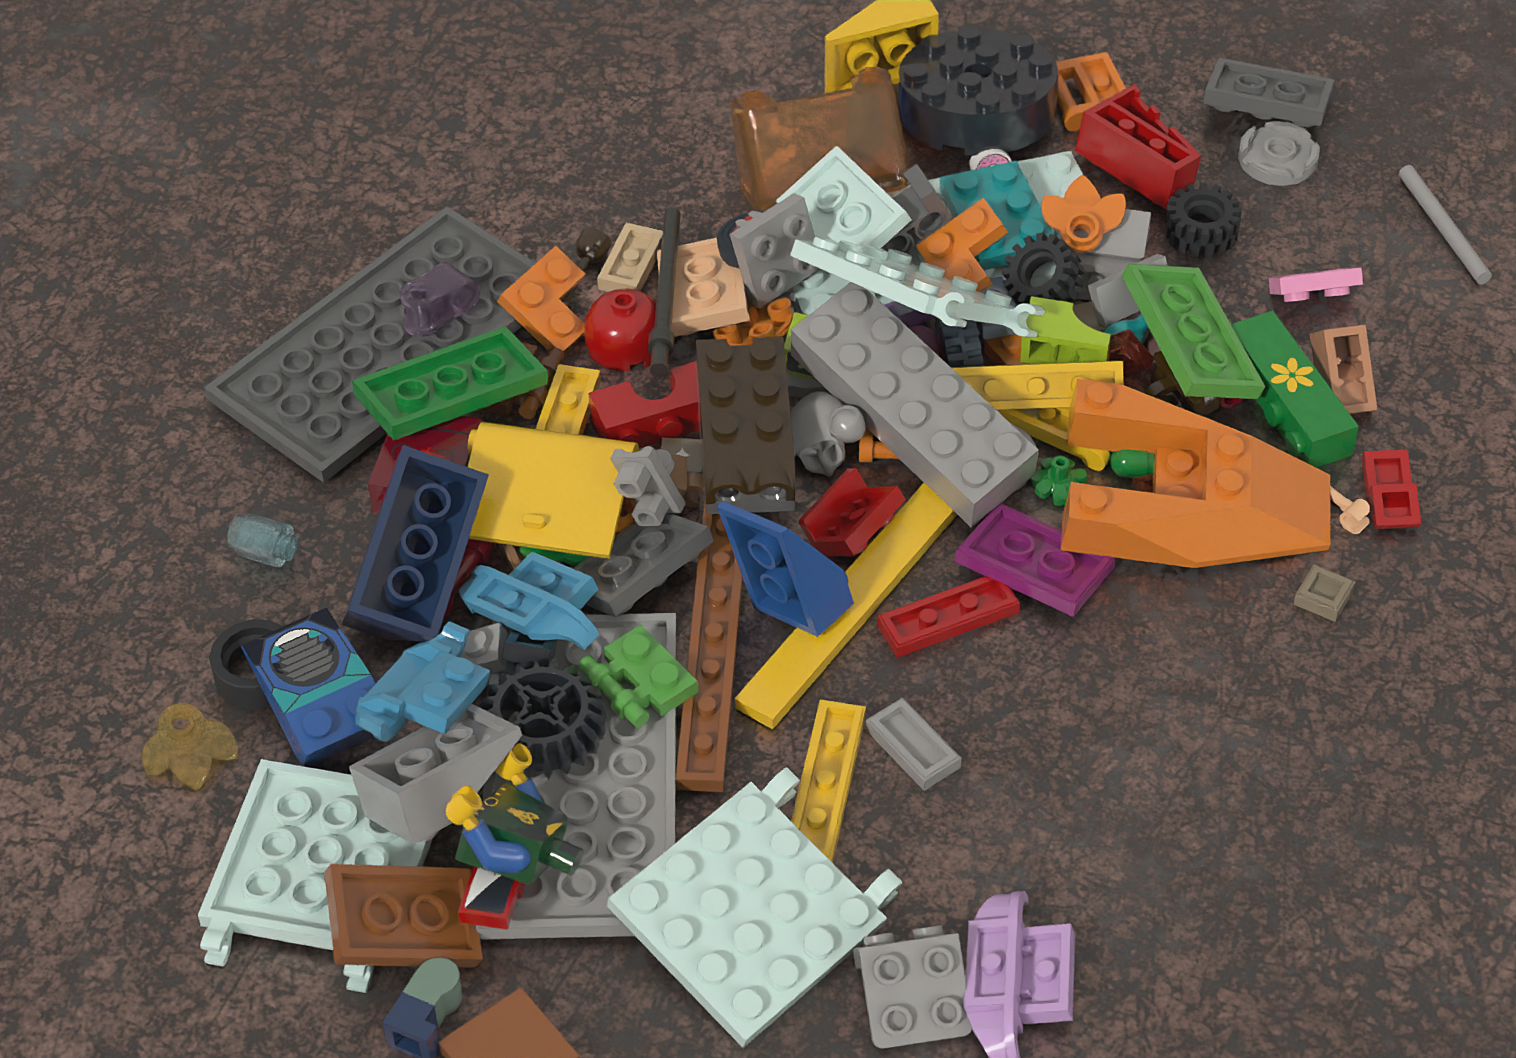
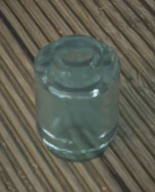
[227,513,298,567]

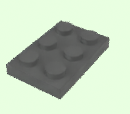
[1203,58,1335,127]
[572,513,714,617]

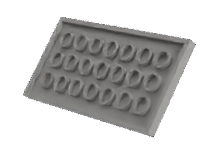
[476,613,676,939]

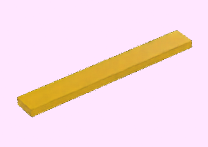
[734,483,958,729]

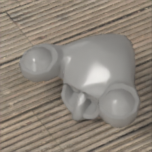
[790,391,866,477]

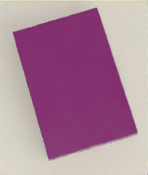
[954,503,1116,617]

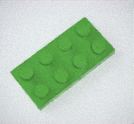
[1122,264,1265,399]

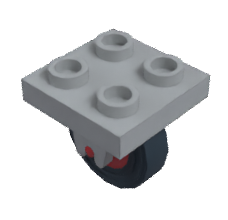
[717,193,820,308]

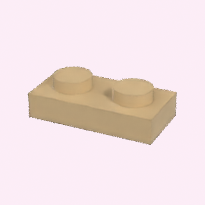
[597,223,663,292]

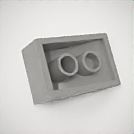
[349,704,522,844]

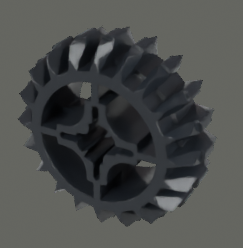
[479,660,607,780]

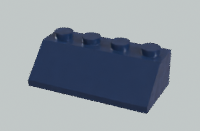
[341,445,489,642]

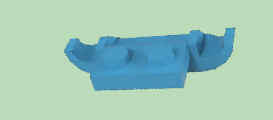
[459,552,600,650]
[355,621,490,742]

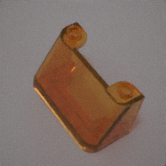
[730,67,910,210]

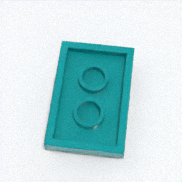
[939,161,1055,270]

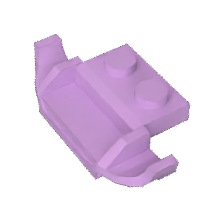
[964,891,1075,1058]

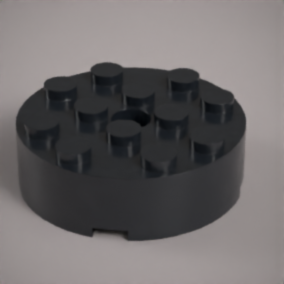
[899,25,1058,155]

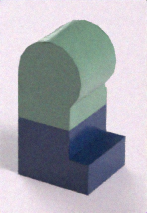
[382,958,463,1058]

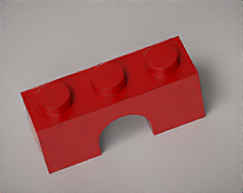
[588,361,700,448]

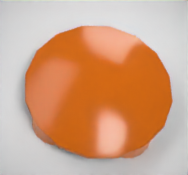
[713,298,794,346]

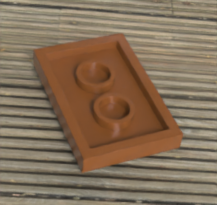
[324,864,483,967]

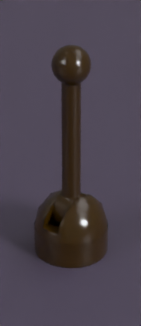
[561,228,612,310]

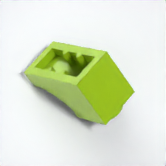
[1020,296,1111,364]

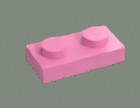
[1268,268,1363,302]

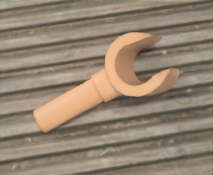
[1330,486,1370,534]

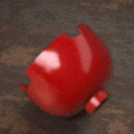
[584,288,656,372]

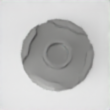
[1238,121,1320,186]

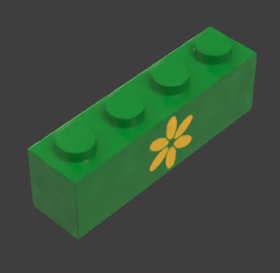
[1231,311,1359,468]

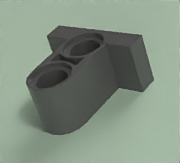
[880,164,953,254]

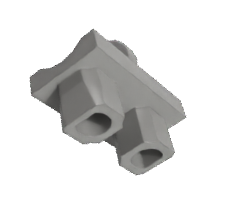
[610,446,685,526]

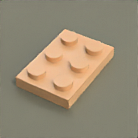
[657,238,750,336]

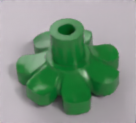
[1030,456,1087,506]

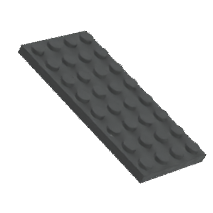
[204,206,535,483]

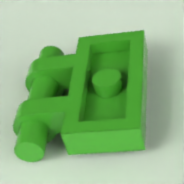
[578,624,698,728]

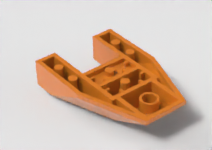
[1060,378,1330,568]

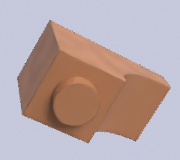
[1309,324,1377,414]

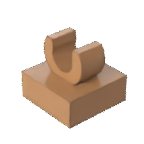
[670,453,704,514]

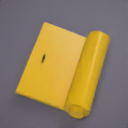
[468,422,639,559]

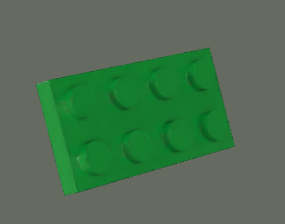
[352,326,548,440]

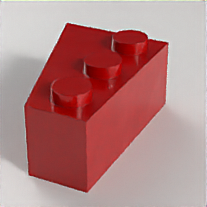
[1075,84,1201,210]

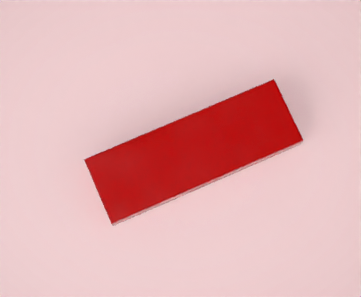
[877,576,1020,658]

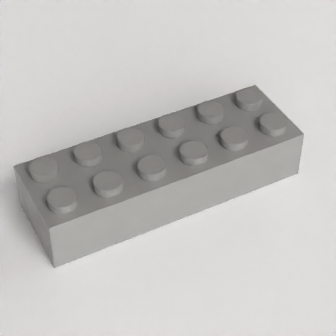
[791,282,1039,528]

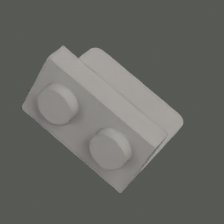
[853,925,972,1048]

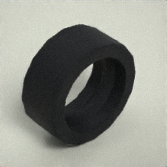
[209,619,283,709]

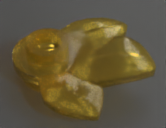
[142,703,238,790]

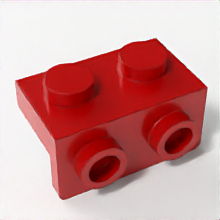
[798,468,906,557]

